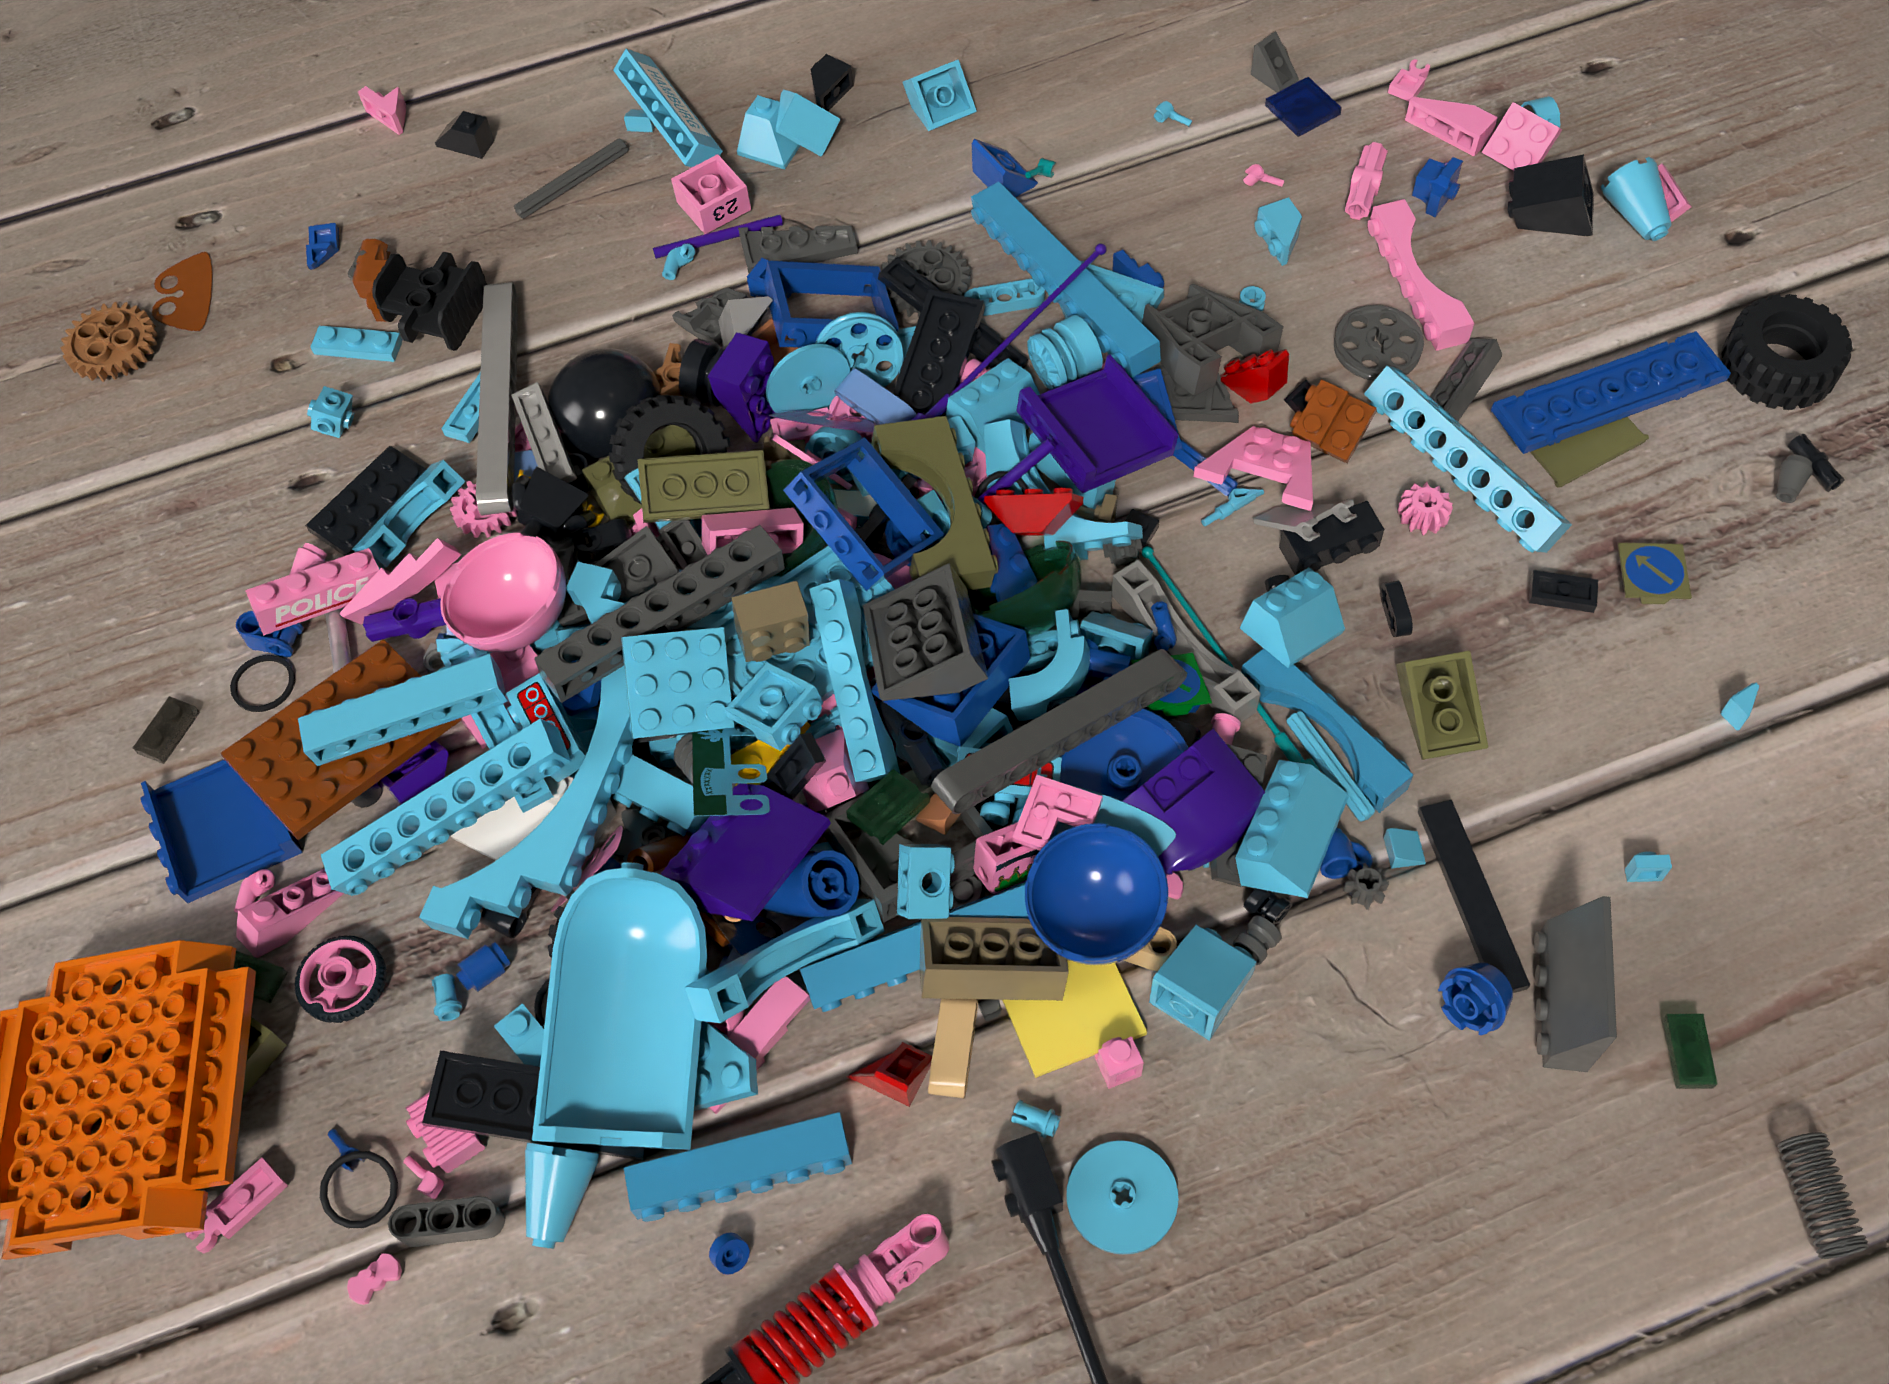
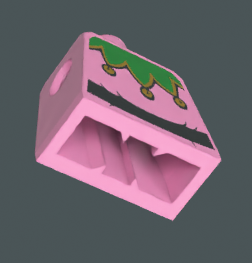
[973,822,1040,894]

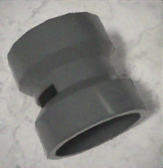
[1233,916,1282,965]

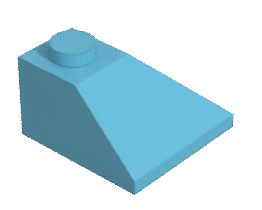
[737,95,801,170]

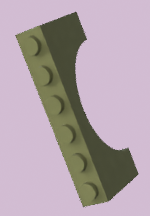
[871,416,998,591]

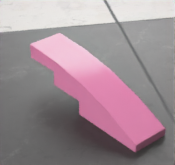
[340,538,462,625]
[708,976,810,1114]

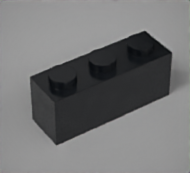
[1279,501,1385,575]

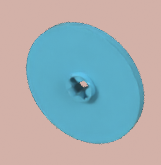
[766,344,850,413]
[1066,1141,1179,1254]

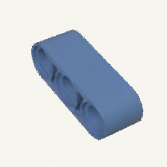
[834,368,916,425]

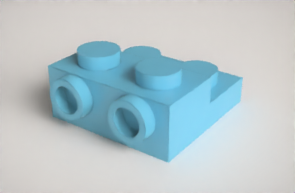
[724,662,824,751]

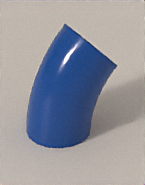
[763,850,859,918]

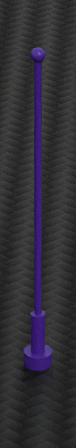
[910,243,1107,421]

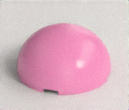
[440,533,566,652]

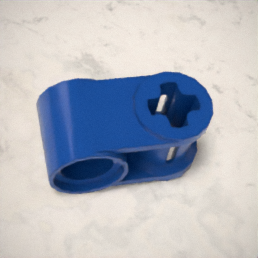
[236,611,304,657]

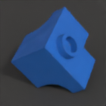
[1412,157,1463,217]

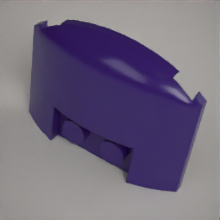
[1122,728,1265,875]

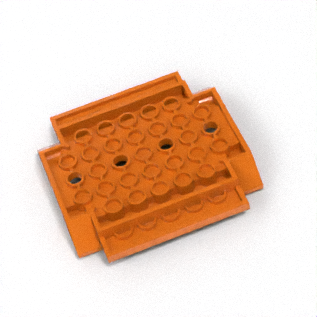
[0,940,256,1260]

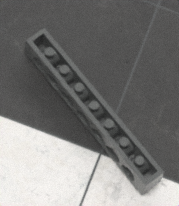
[534,525,785,703]

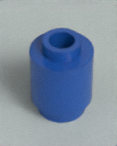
[456,942,511,992]

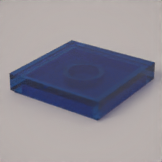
[1265,77,1342,137]

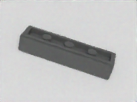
[1418,338,1502,423]

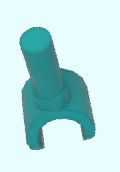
[1025,158,1056,179]

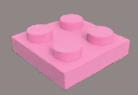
[1482,102,1562,171]

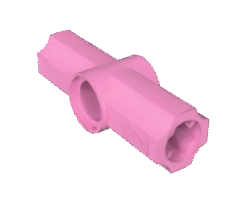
[1345,142,1388,220]

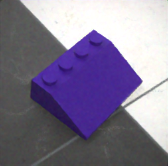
[660,783,831,921]

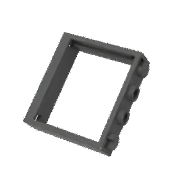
[823,770,993,923]

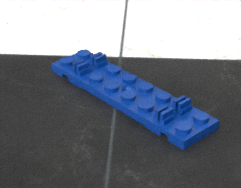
[1491,331,1731,454]

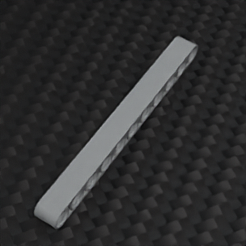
[476,282,518,516]

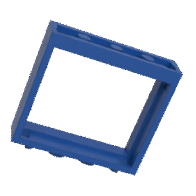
[764,261,899,348]
[783,437,945,591]

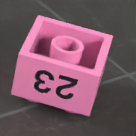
[671,154,751,234]

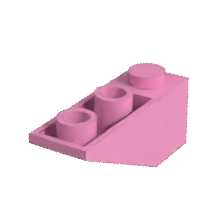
[236,868,344,959]

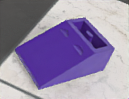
[708,332,775,443]

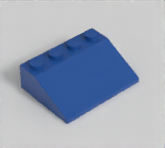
[871,614,1031,747]

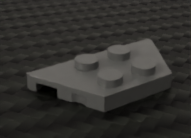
[1153,365,1239,423]

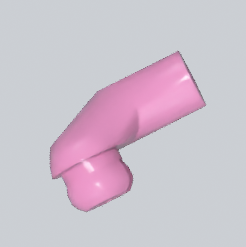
[234,869,275,913]

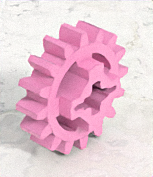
[450,481,517,538]

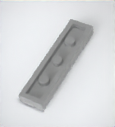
[511,382,577,483]

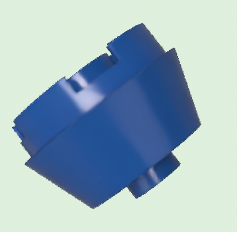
[1438,963,1513,1035]

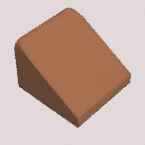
[916,794,961,835]

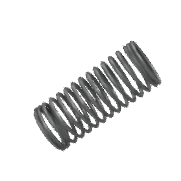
[1777,1132,1870,1259]

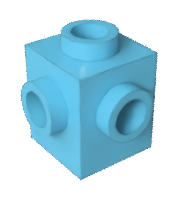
[307,386,354,438]

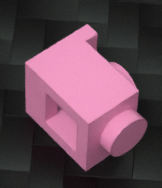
[1094,1037,1144,1089]

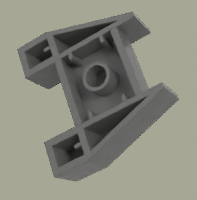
[1142,284,1284,396]

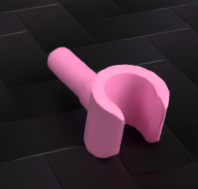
[1243,164,1284,187]
[403,1156,444,1199]

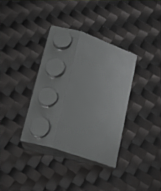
[863,563,989,701]
[1534,896,1617,1072]

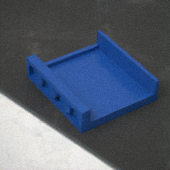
[140,760,303,903]

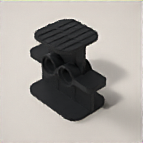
[372,252,487,351]

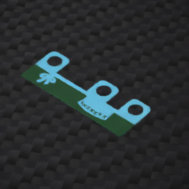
[692,721,770,816]

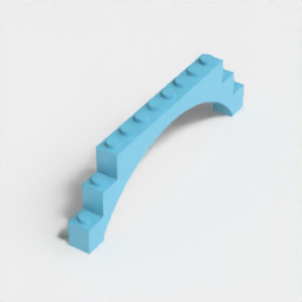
[419,562,635,939]

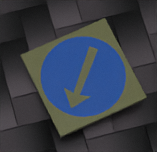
[1618,543,1692,604]

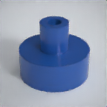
[709,1232,750,1275]

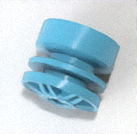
[1027,315,1103,390]

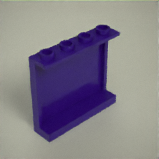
[1016,354,1179,493]

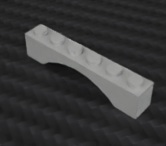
[1112,560,1261,722]

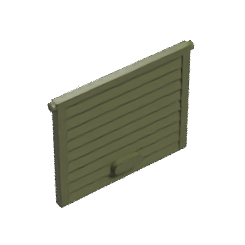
[1530,417,1649,488]

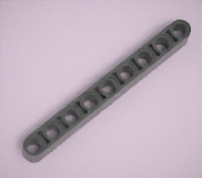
[931,649,1187,814]

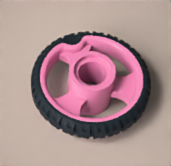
[294,935,387,1023]

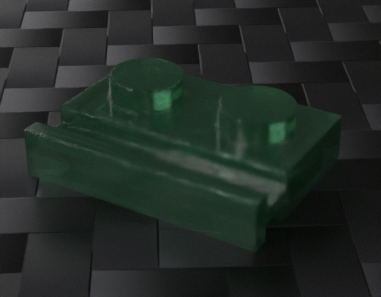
[846,769,930,845]

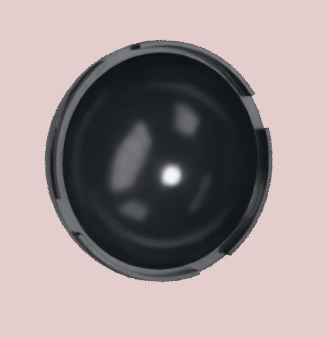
[547,348,661,458]

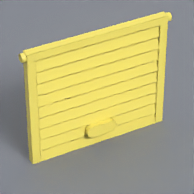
[1002,959,1147,1078]

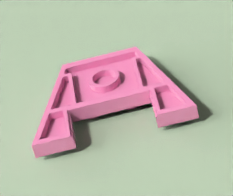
[1193,426,1313,511]

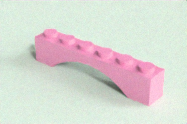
[1368,199,1474,351]

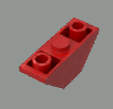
[1220,349,1289,404]
[984,488,1083,536]

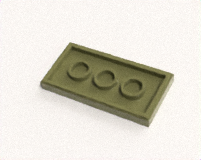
[638,450,769,523]

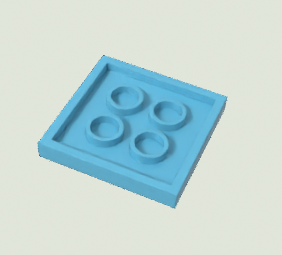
[621,627,734,739]

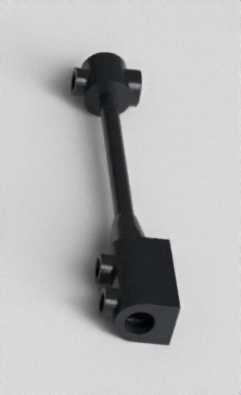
[991,1132,1109,1384]

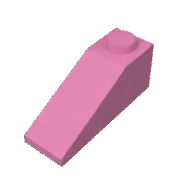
[1405,97,1498,156]

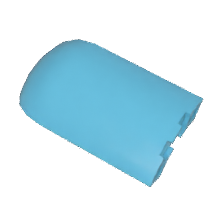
[532,863,707,1150]

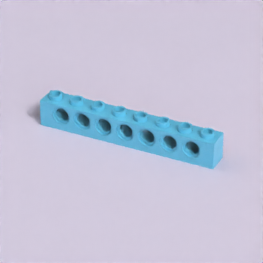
[1364,366,1572,553]
[321,718,571,896]

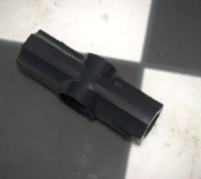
[877,701,948,788]

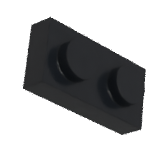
[1529,570,1598,613]

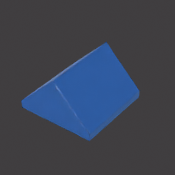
[971,139,1038,197]

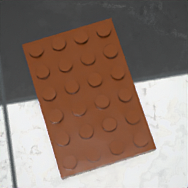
[220,639,461,840]

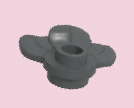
[604,809,670,863]

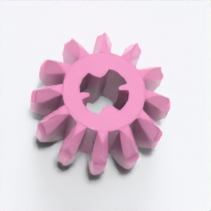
[1398,482,1453,536]

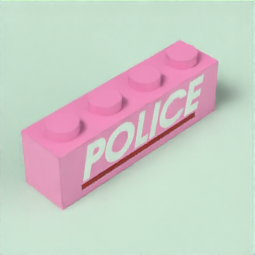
[245,548,379,635]

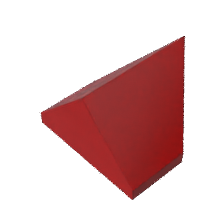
[847,1042,932,1107]

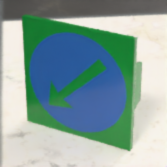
[1130,653,1212,717]

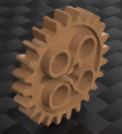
[60,302,158,382]

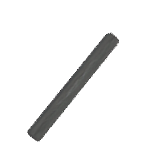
[514,139,628,219]

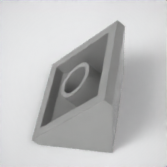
[718,296,773,346]

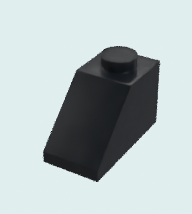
[810,54,854,111]
[435,111,495,159]

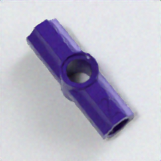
[363,598,446,642]

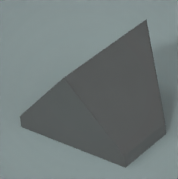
[1251,31,1299,93]

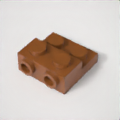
[1290,379,1377,464]

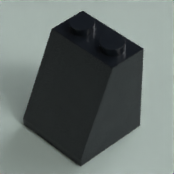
[1508,154,1594,236]

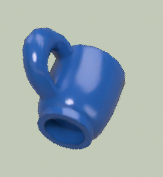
[1320,828,1373,879]

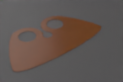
[152,252,212,331]

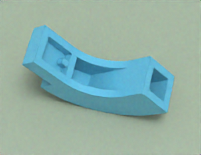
[1009,609,1090,722]

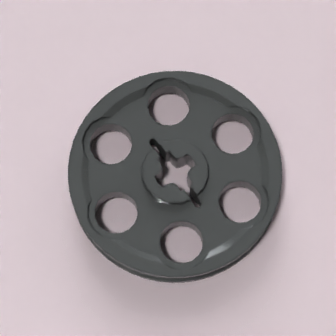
[1334,305,1424,381]

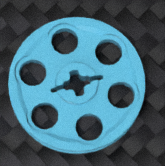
[815,312,903,387]

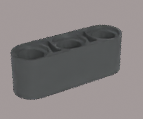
[388,1196,505,1247]

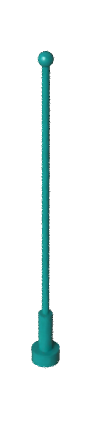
[1141,546,1320,771]

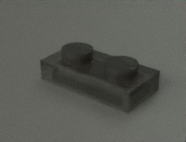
[133,696,200,764]

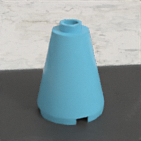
[1601,157,1672,241]
[525,1143,599,1249]

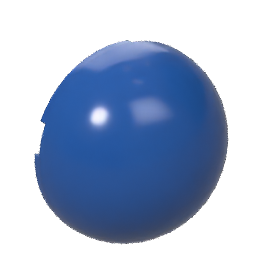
[1025,823,1168,965]

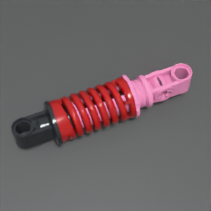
[701,1214,949,1384]

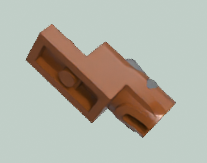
[348,238,391,322]

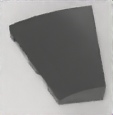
[672,288,748,345]

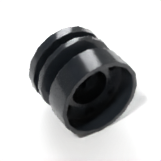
[679,338,728,409]

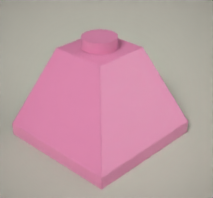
[802,728,870,812]

